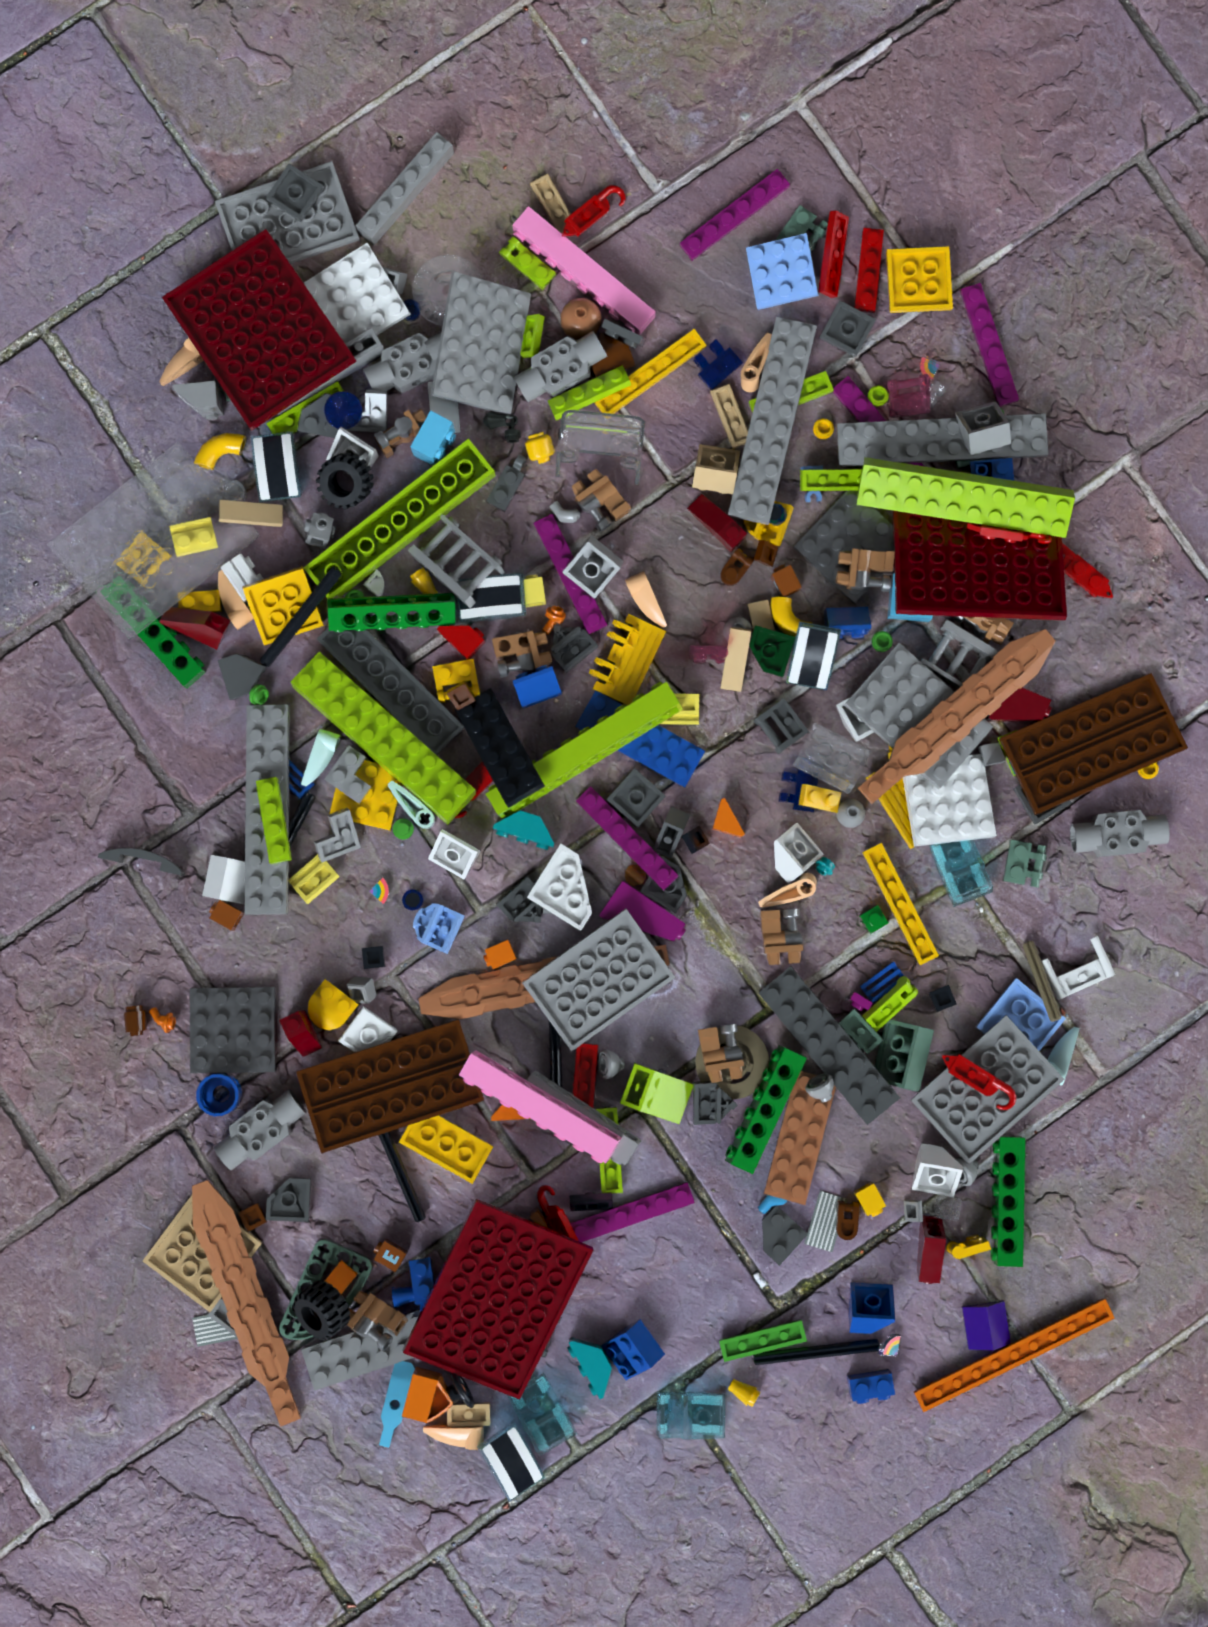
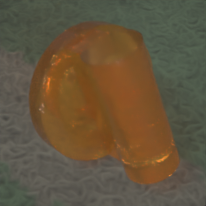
[625,865,646,886]

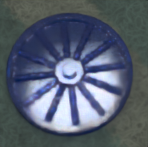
[324,391,362,430]

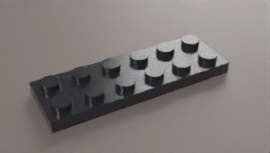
[455,688,545,808]

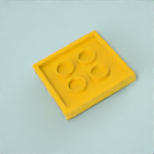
[886,246,953,313]
[242,566,324,646]
[329,760,402,831]

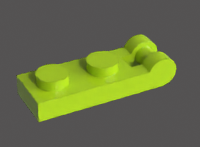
[499,236,556,290]
[862,976,918,1032]

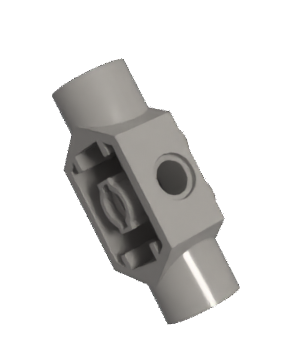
[514,331,608,402]
[363,332,441,394]
[1070,810,1169,857]
[214,1089,307,1170]

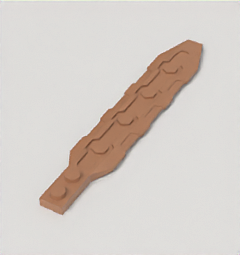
[858,629,1056,804]
[418,944,670,1019]
[192,1180,301,1427]

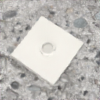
[338,1006,398,1053]

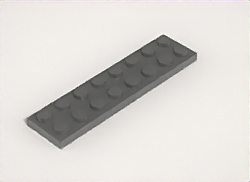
[317,614,464,755]
[759,966,901,1125]

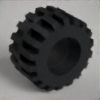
[316,453,374,509]
[293,1280,350,1341]

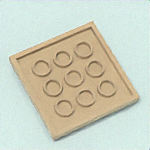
[143,1195,263,1312]

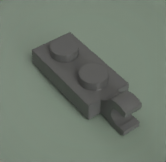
[486,454,527,512]

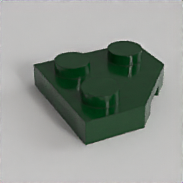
[749,625,795,678]

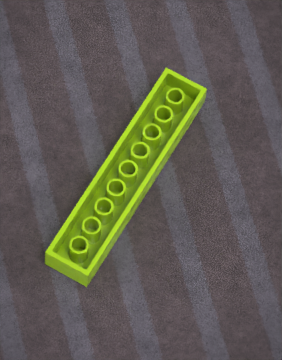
[303,438,496,599]
[857,457,1075,538]
[291,652,476,825]
[486,682,683,819]

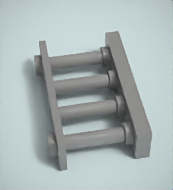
[408,514,505,608]
[920,620,999,689]

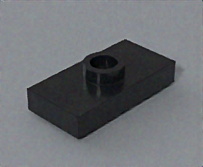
[569,1192,613,1211]

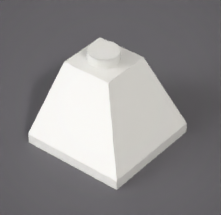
[774,823,824,884]
[912,1143,963,1197]

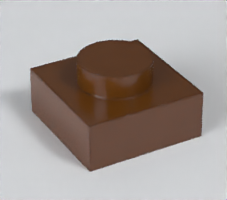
[754,540,778,567]
[446,681,476,710]
[238,1202,268,1232]

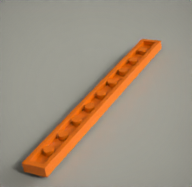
[913,1298,1115,1412]

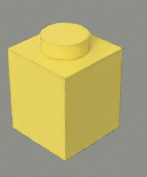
[521,574,546,608]

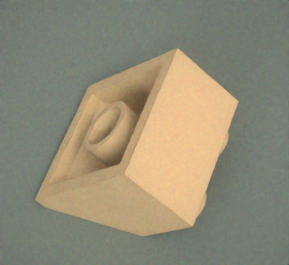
[692,444,740,494]

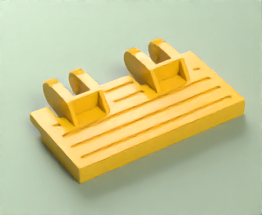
[589,614,666,706]
[865,772,914,849]

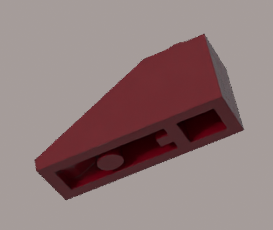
[687,494,747,552]
[159,607,231,650]

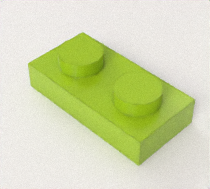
[520,314,545,358]

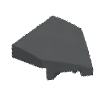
[551,625,598,673]
[218,654,266,700]
[495,876,541,923]
[693,1081,738,1125]

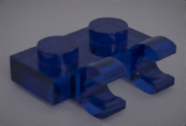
[693,339,743,390]
[778,768,819,813]

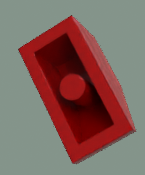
[437,625,485,660]

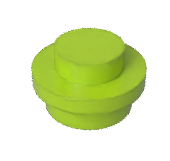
[867,385,889,407]

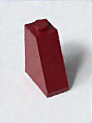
[985,687,1052,722]
[279,1010,323,1057]
[917,1215,946,1284]

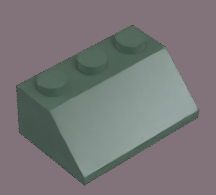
[875,1019,934,1092]

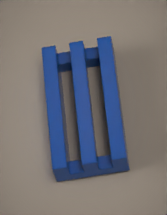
[289,760,315,800]
[859,961,904,1003]

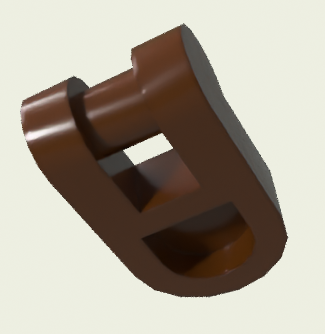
[720,547,755,586]
[836,1200,860,1240]

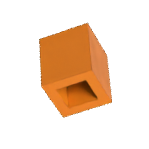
[483,940,517,969]

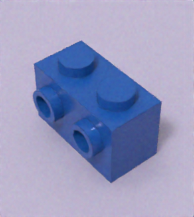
[847,1369,895,1404]

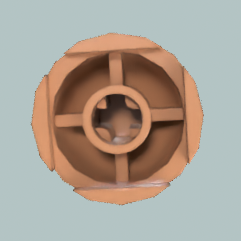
[560,297,601,340]

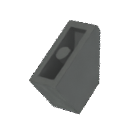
[653,806,690,859]

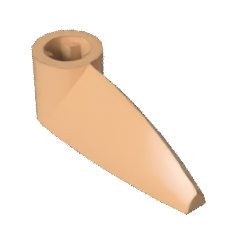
[741,333,772,392]
[159,338,204,386]
[218,570,254,630]
[625,571,667,628]
[758,872,817,908]
[423,1424,484,1450]

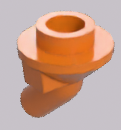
[542,606,566,635]
[149,1007,176,1033]

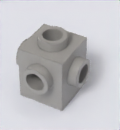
[304,513,335,548]

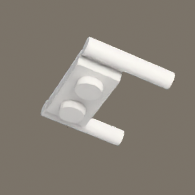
[1041,936,1116,1000]

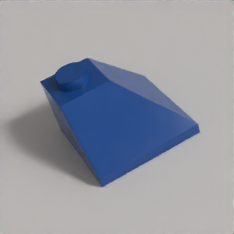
[849,1282,895,1334]

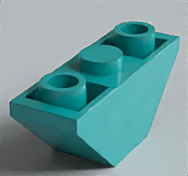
[493,810,555,850]
[567,1337,612,1399]

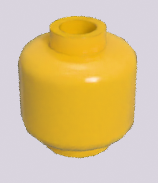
[525,432,555,464]

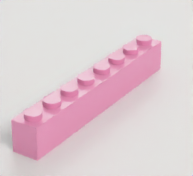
[512,206,656,335]
[459,1050,622,1163]

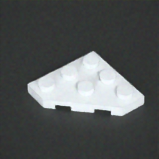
[527,844,592,931]

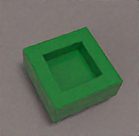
[859,905,889,934]

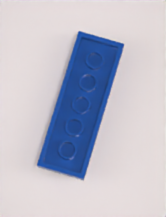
[575,690,705,788]

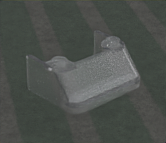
[555,410,645,485]

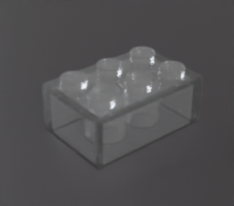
[792,723,871,794]

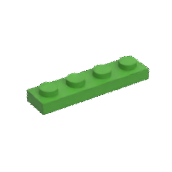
[719,1319,807,1362]

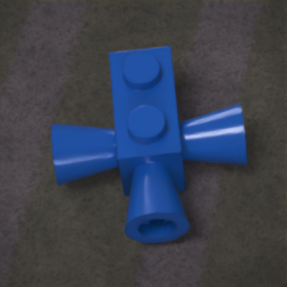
[391,1257,436,1312]

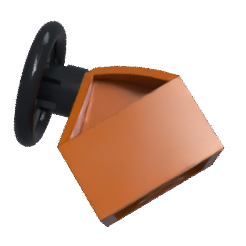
[402,1367,475,1423]

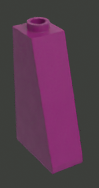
[599,881,686,941]

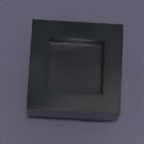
[682,825,710,854]
[362,946,386,969]
[928,985,957,1012]

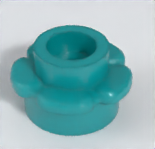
[815,857,835,876]

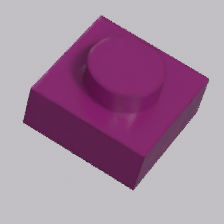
[848,992,873,1011]

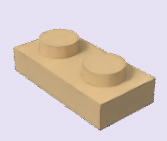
[447,1402,491,1427]

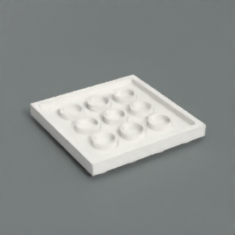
[304,243,411,343]
[903,754,997,847]

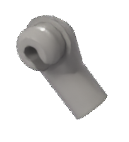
[550,501,580,523]

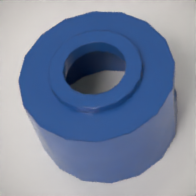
[196,1073,242,1116]

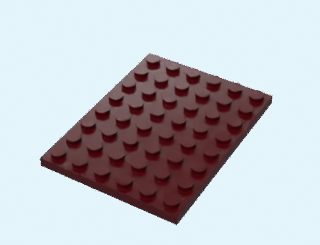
[162,229,357,431]
[893,511,1067,620]
[402,1199,593,1400]

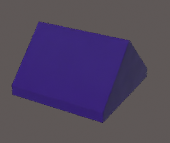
[962,1300,1011,1350]

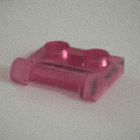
[887,374,930,418]
[689,646,728,664]

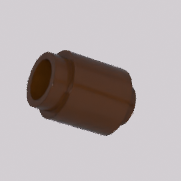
[124,1005,147,1036]

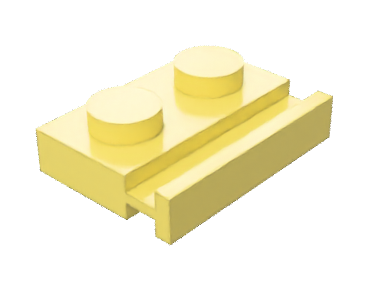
[169,517,218,557]
[661,693,699,725]
[288,854,340,904]

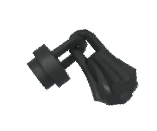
[483,412,521,443]

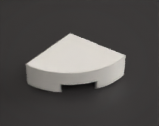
[363,569,385,596]

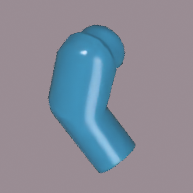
[758,1195,788,1214]

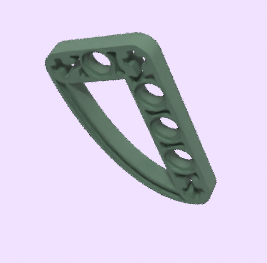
[279,1239,373,1340]

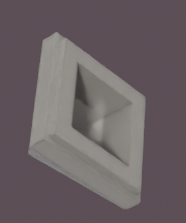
[904,1200,923,1222]

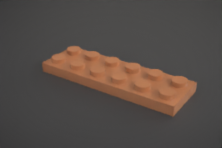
[763,1071,836,1205]

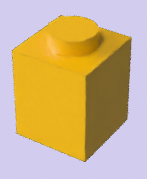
[853,1181,886,1217]

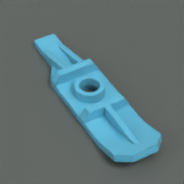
[379,1361,415,1448]

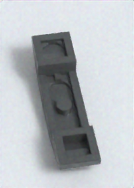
[98,848,185,876]

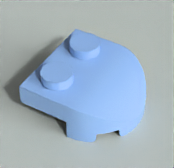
[413,903,465,954]

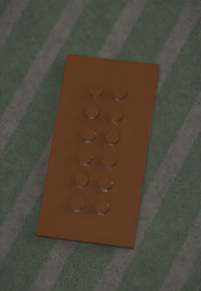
[999,673,1188,815]
[296,1019,485,1154]

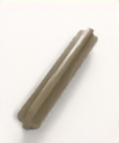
[1023,941,1062,1022]

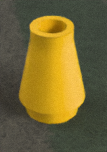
[410,567,438,594]
[728,1379,761,1407]

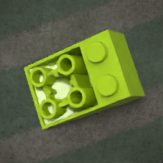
[620,1062,693,1124]

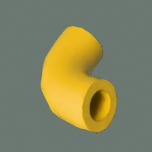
[194,433,246,470]
[771,597,812,640]

